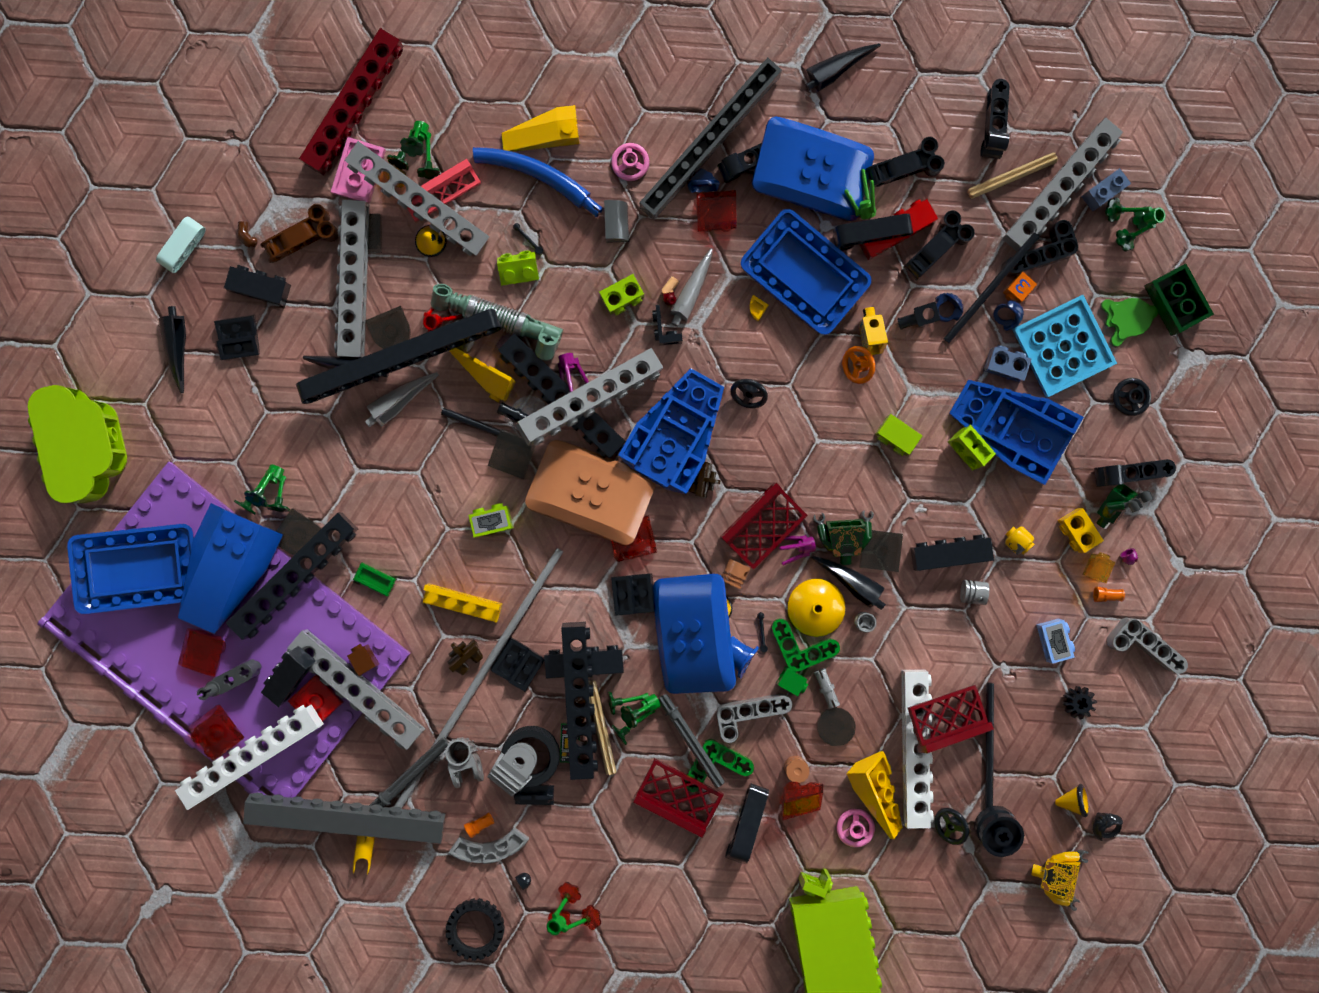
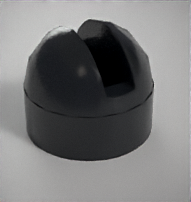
[515,873,531,890]

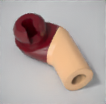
[661,276,679,305]

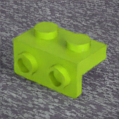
[497,251,539,286]
[798,868,833,898]

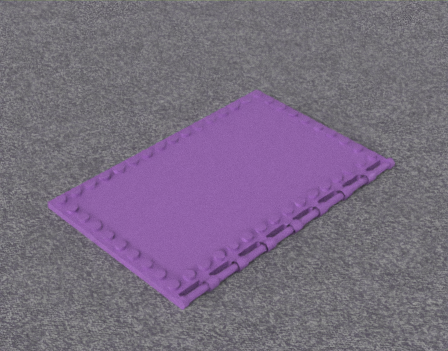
[37,462,410,798]

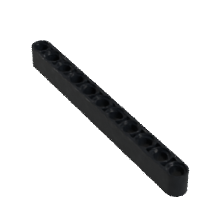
[296,309,502,404]

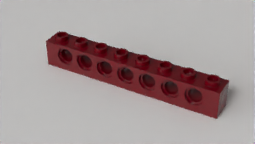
[299,28,403,176]

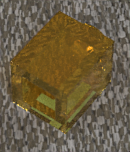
[1082,552,1115,583]

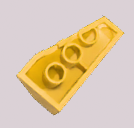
[501,105,580,152]
[449,348,516,403]
[846,751,903,839]

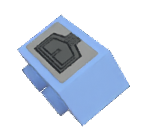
[1036,619,1075,664]

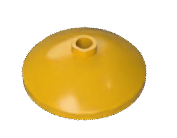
[787,579,845,637]

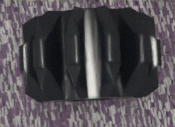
[1062,686,1097,719]

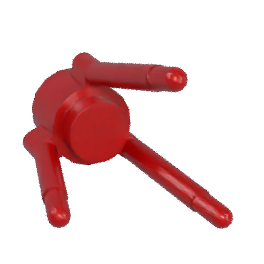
[423,307,463,332]

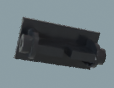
[514,785,554,805]

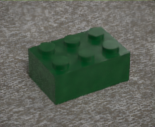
[1144,263,1214,336]

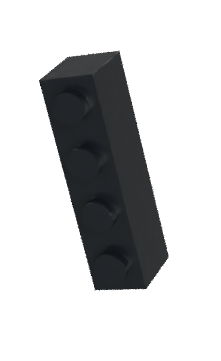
[911,534,994,571]
[544,645,624,679]

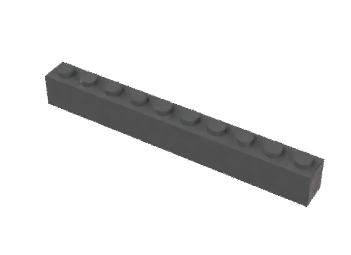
[639,57,782,220]
[243,793,446,844]

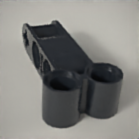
[980,79,1010,159]
[865,137,945,188]
[717,143,762,183]
[903,210,975,281]
[1094,459,1176,487]

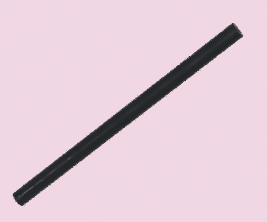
[943,232,1040,344]
[985,683,994,808]

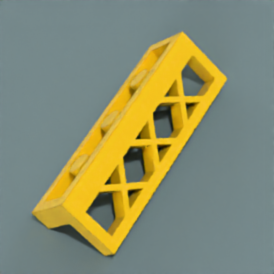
[423,583,503,622]

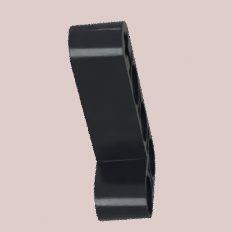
[833,214,913,251]
[1001,220,1078,277]
[725,783,769,864]

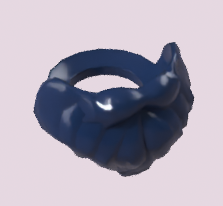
[687,168,720,193]
[935,293,964,322]
[993,301,1024,331]

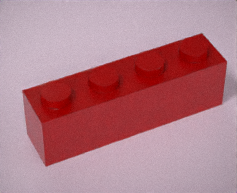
[860,199,938,260]

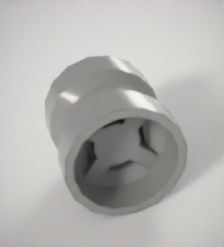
[854,612,876,632]

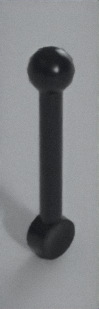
[513,223,543,255]
[757,612,768,653]

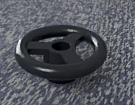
[1113,378,1151,416]
[730,379,768,409]
[934,808,969,845]

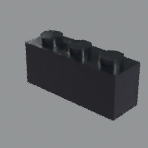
[224,265,291,307]
[261,646,316,708]

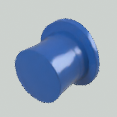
[731,636,759,679]

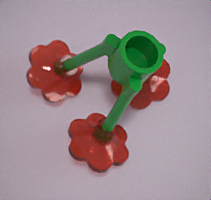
[547,882,601,935]

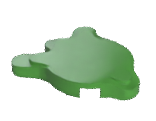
[1101,298,1158,347]

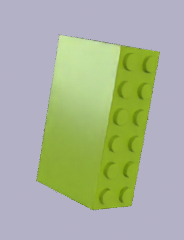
[789,886,882,993]

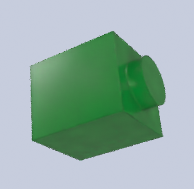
[776,666,808,696]

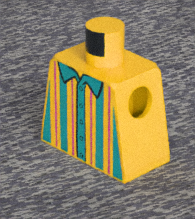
[859,307,888,355]

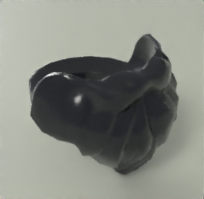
[1092,812,1123,841]

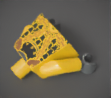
[1031,849,1089,911]

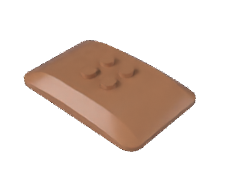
[525,440,656,546]

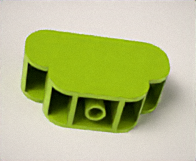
[28,385,127,504]

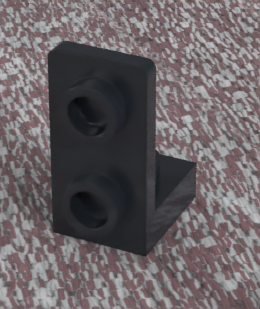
[652,305,683,346]

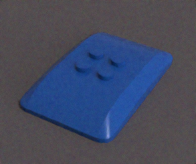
[752,116,874,221]
[741,209,872,335]
[67,524,194,614]
[653,573,736,694]

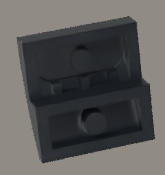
[214,315,260,360]
[611,573,655,616]
[491,637,545,692]

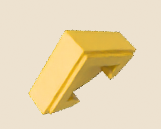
[749,295,769,322]

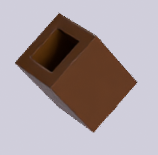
[347,644,379,676]

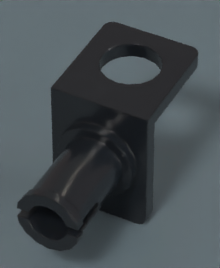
[897,302,940,330]

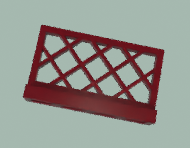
[720,482,808,570]
[908,685,994,753]
[633,758,724,838]

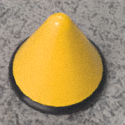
[415,225,447,257]
[1055,784,1088,818]

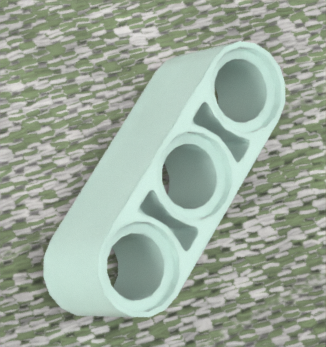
[156,216,206,273]

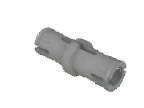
[814,668,840,709]

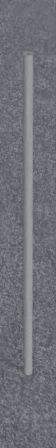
[394,548,563,809]

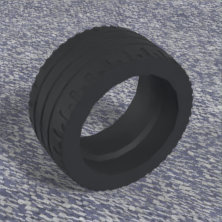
[501,726,560,787]

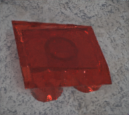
[697,190,737,232]
[611,515,657,562]
[178,628,226,677]
[188,705,244,761]
[781,782,823,821]

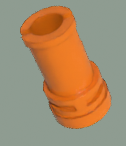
[1093,587,1125,602]
[464,812,495,838]

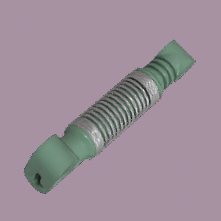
[431,284,564,360]

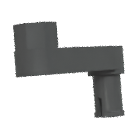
[197,659,262,700]

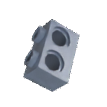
[1081,168,1131,212]
[983,345,1032,383]

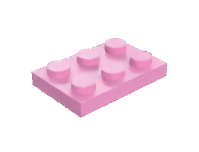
[331,137,386,204]

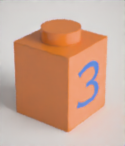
[1003,272,1037,303]

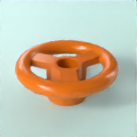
[842,346,875,384]

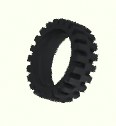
[446,898,505,961]

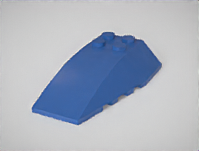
[618,368,724,495]
[949,380,1084,485]
[178,503,283,634]

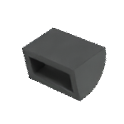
[604,200,629,243]

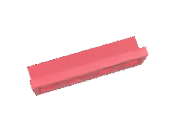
[407,159,481,222]

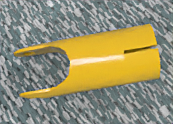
[353,835,375,875]

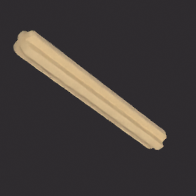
[967,153,1058,199]
[589,680,616,775]

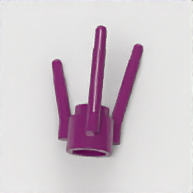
[558,353,589,392]
[767,535,816,566]

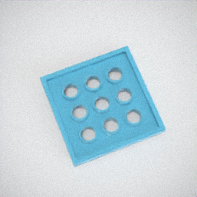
[1012,295,1117,398]

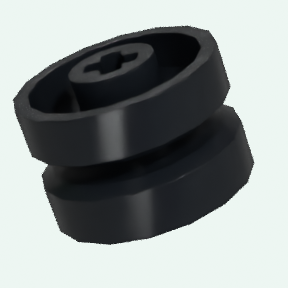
[974,806,1025,857]

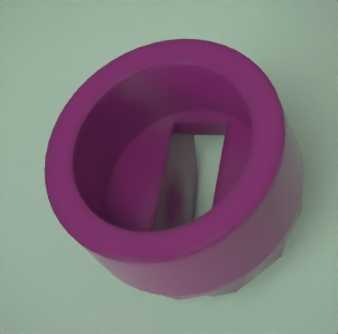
[1120,548,1138,565]

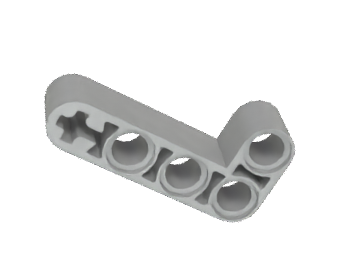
[1106,617,1188,674]
[717,694,792,743]

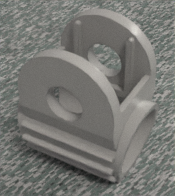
[444,737,484,788]
[487,743,537,796]

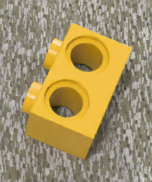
[1058,508,1104,553]

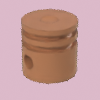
[722,559,751,589]
[784,756,809,783]

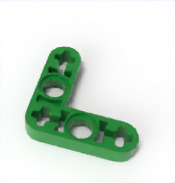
[771,618,840,672]
[685,739,754,792]

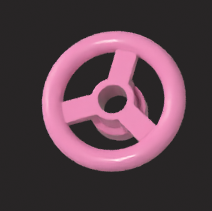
[611,143,649,181]
[836,809,875,847]

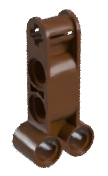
[260,204,339,263]

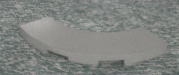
[448,827,529,864]

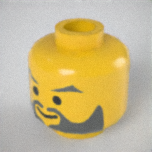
[1005,526,1035,555]

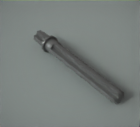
[658,694,724,788]
[369,738,450,807]

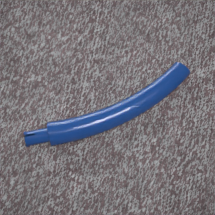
[473,147,604,218]

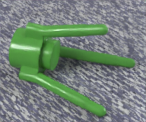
[844,169,876,220]

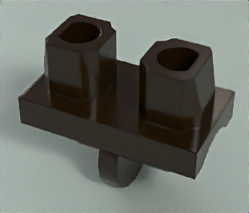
[688,462,721,498]
[447,639,483,675]

